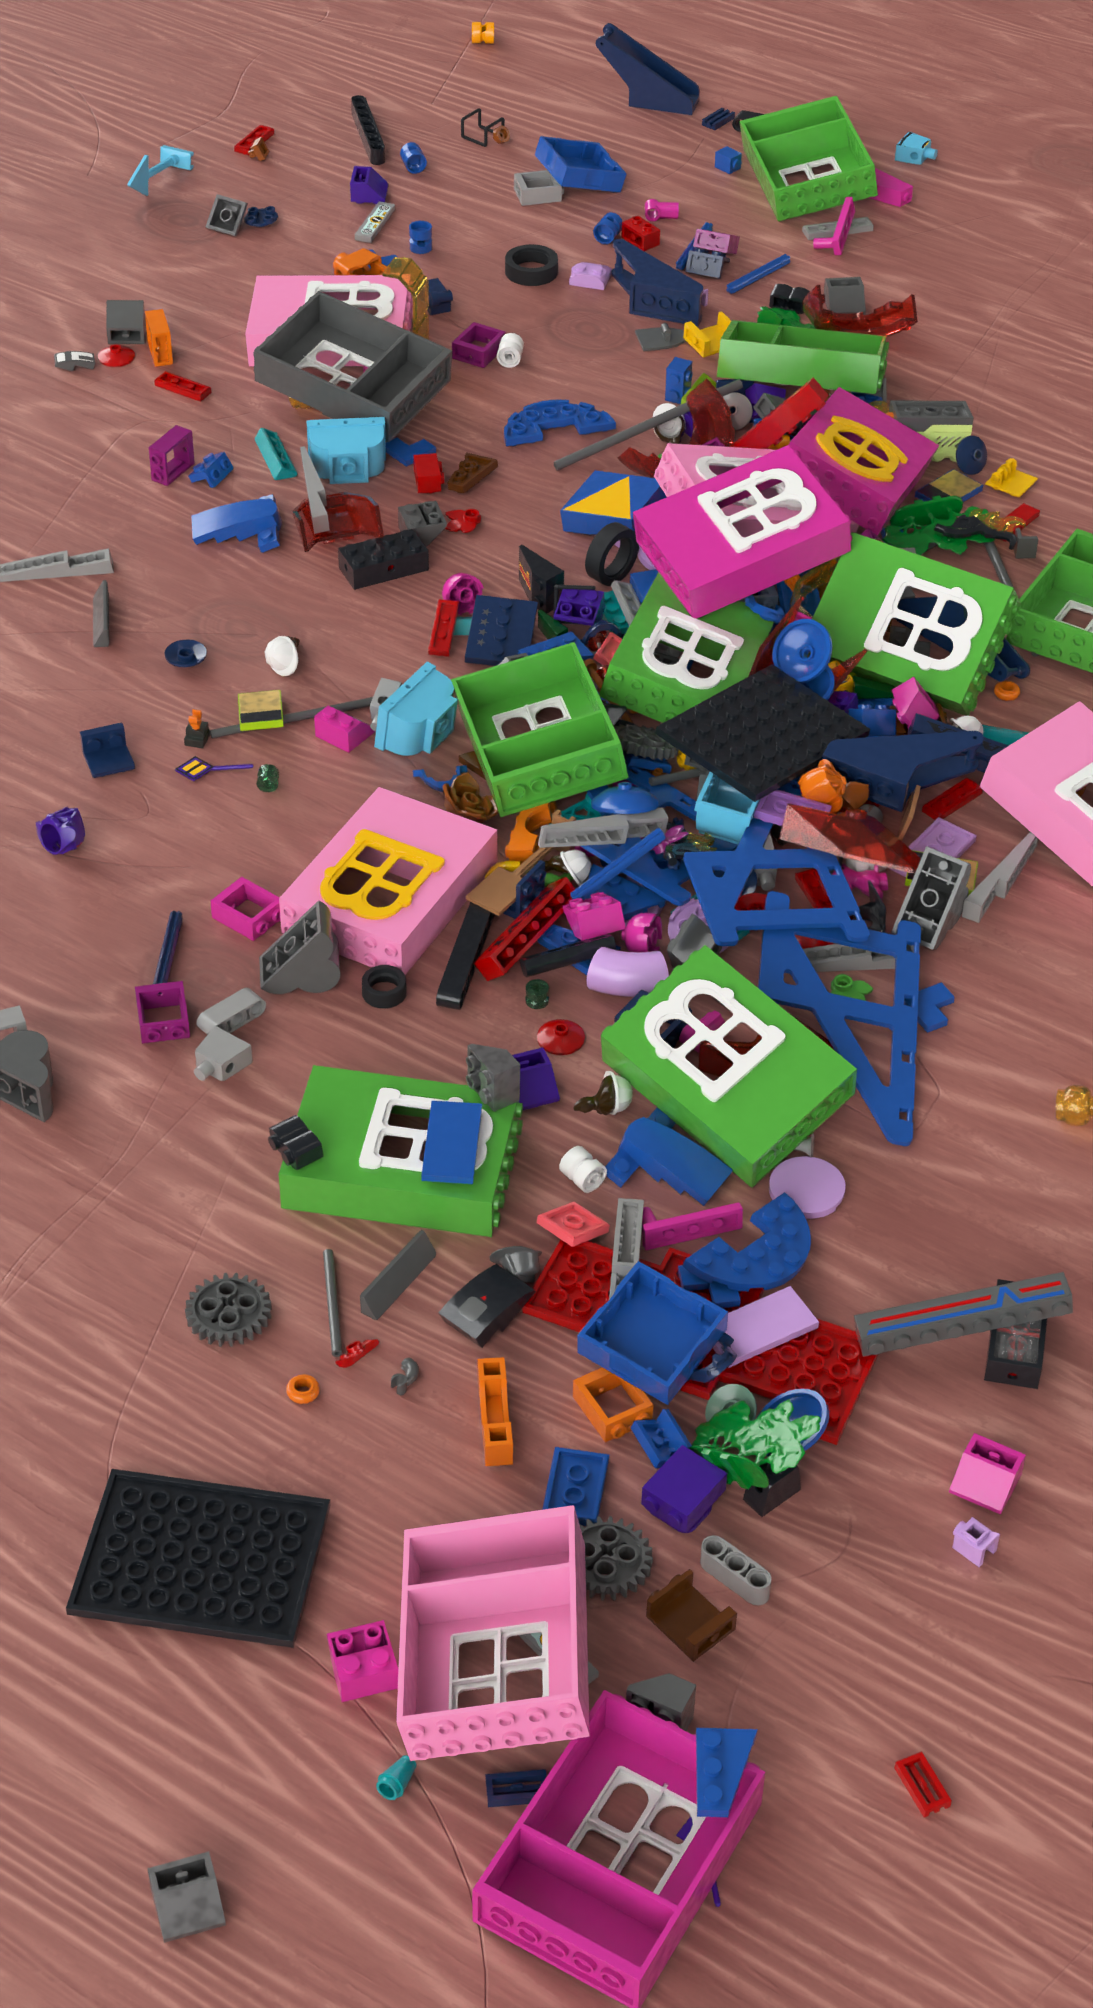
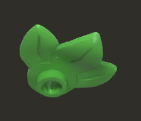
[830,974,873,1001]

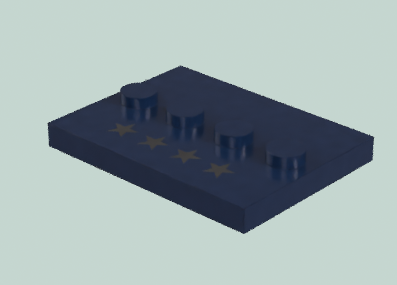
[465,595,538,666]

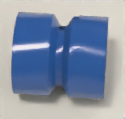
[400,142,427,174]
[593,212,623,244]
[409,221,432,254]

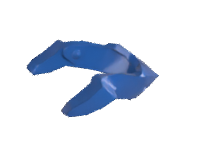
[745,595,786,627]
[412,765,468,792]

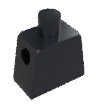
[743,1452,801,1517]

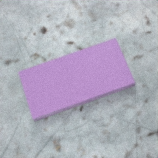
[890,817,977,877]
[713,1286,819,1368]

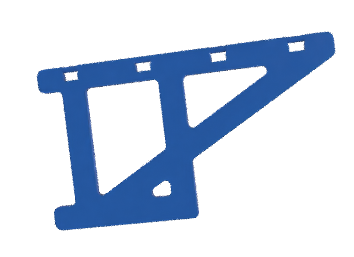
[581,758,738,906]
[683,776,870,946]
[758,891,921,1146]

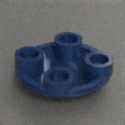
[244,206,278,227]

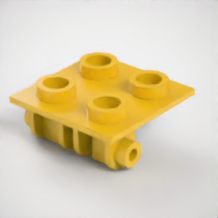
[985,458,1038,498]

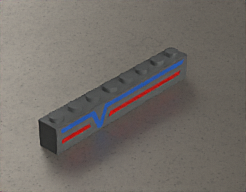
[854,1272,1073,1357]

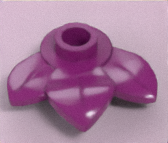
[651,825,689,854]

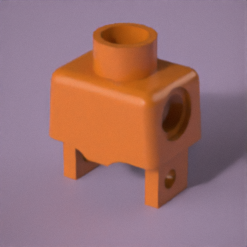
[333,248,391,275]

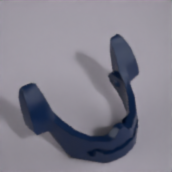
[579,620,626,645]
[686,1333,737,1383]

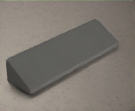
[93,580,110,647]
[360,1230,436,1320]

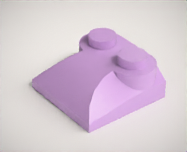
[569,262,612,290]

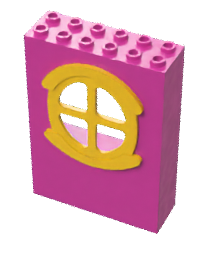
[789,387,939,535]

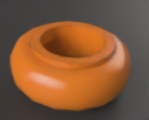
[994,681,1020,701]
[286,1374,320,1404]

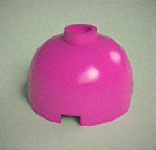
[442,573,484,615]
[621,913,662,952]

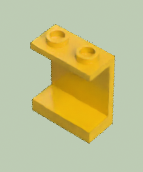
[683,311,731,358]

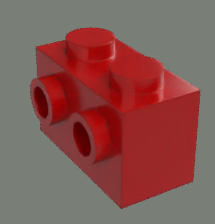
[621,216,660,251]
[413,453,445,493]

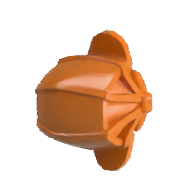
[798,759,847,813]

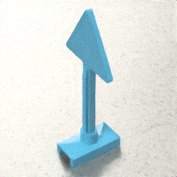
[127,145,194,196]

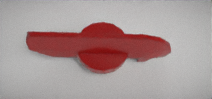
[335,1339,379,1368]

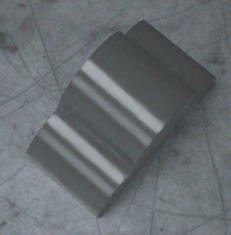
[891,846,971,950]
[259,901,340,994]
[0,1030,53,1123]

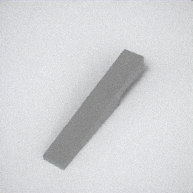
[300,446,330,534]
[0,548,114,582]
[538,807,669,848]
[962,832,1038,923]
[803,944,914,972]
[609,1198,644,1300]

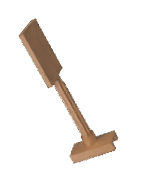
[466,809,576,916]

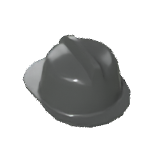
[489,1246,542,1283]

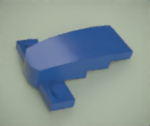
[191,494,282,553]
[605,1108,733,1206]

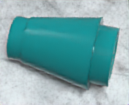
[376,1755,417,1800]

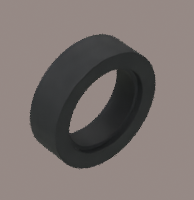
[505,244,558,286]
[585,522,639,586]

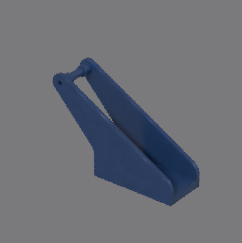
[595,23,700,115]
[612,239,703,326]
[896,596,1030,682]
[822,731,984,812]

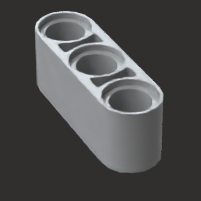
[196,988,266,1035]
[700,1535,772,1606]

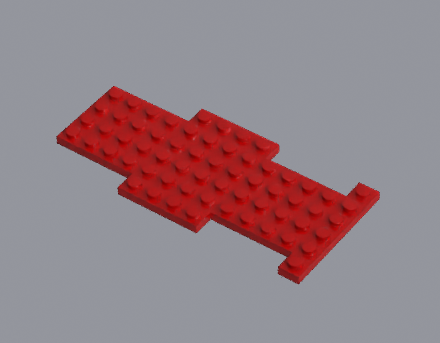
[522,1239,878,1445]

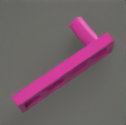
[813,197,855,255]
[642,1202,743,1250]

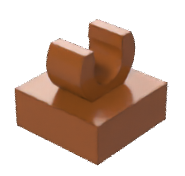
[248,137,270,161]

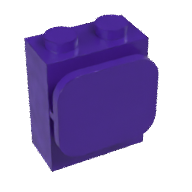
[641,1445,727,1533]

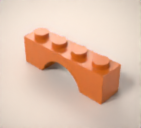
[505,801,557,865]
[477,1357,513,1466]

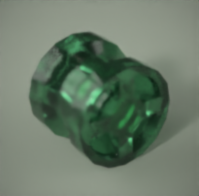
[256,764,279,792]
[525,979,549,1009]

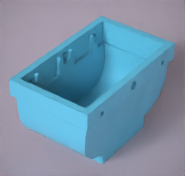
[306,417,386,484]
[374,662,458,756]
[694,772,760,844]

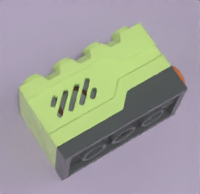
[885,400,974,462]

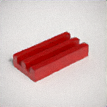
[894,1751,952,1818]

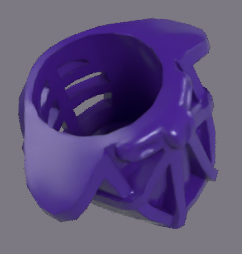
[36,806,85,855]

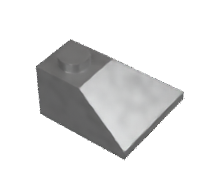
[205,194,248,237]

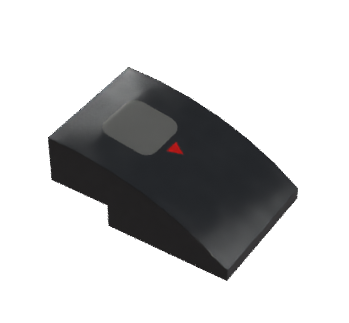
[438,1264,536,1348]

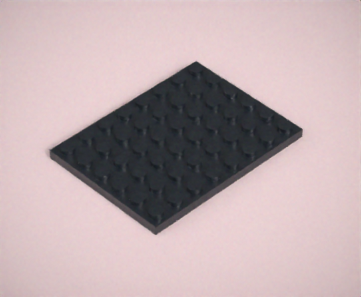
[655,664,870,802]
[66,1469,331,1648]

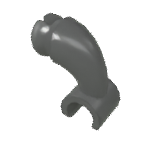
[391,1358,419,1396]

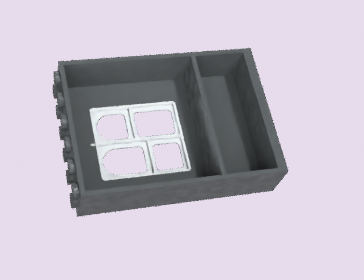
[253,291,452,442]

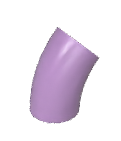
[587,947,669,997]

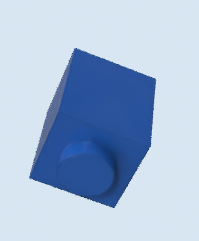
[715,146,742,174]

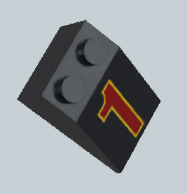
[519,544,564,614]

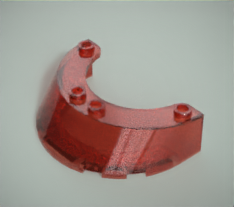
[802,285,918,337]
[617,378,735,478]

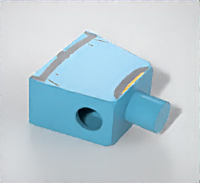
[895,132,938,165]

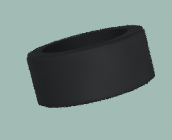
[362,965,407,1008]

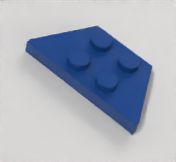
[584,864,666,921]

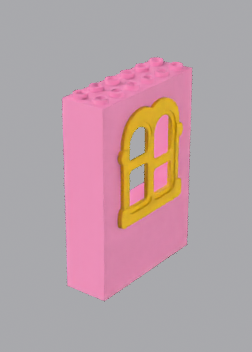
[279,787,497,975]

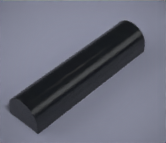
[519,934,616,978]

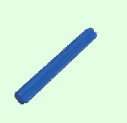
[675,222,713,270]
[726,254,791,294]
[570,828,666,900]

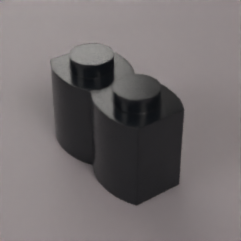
[769,284,810,314]
[268,1115,323,1170]

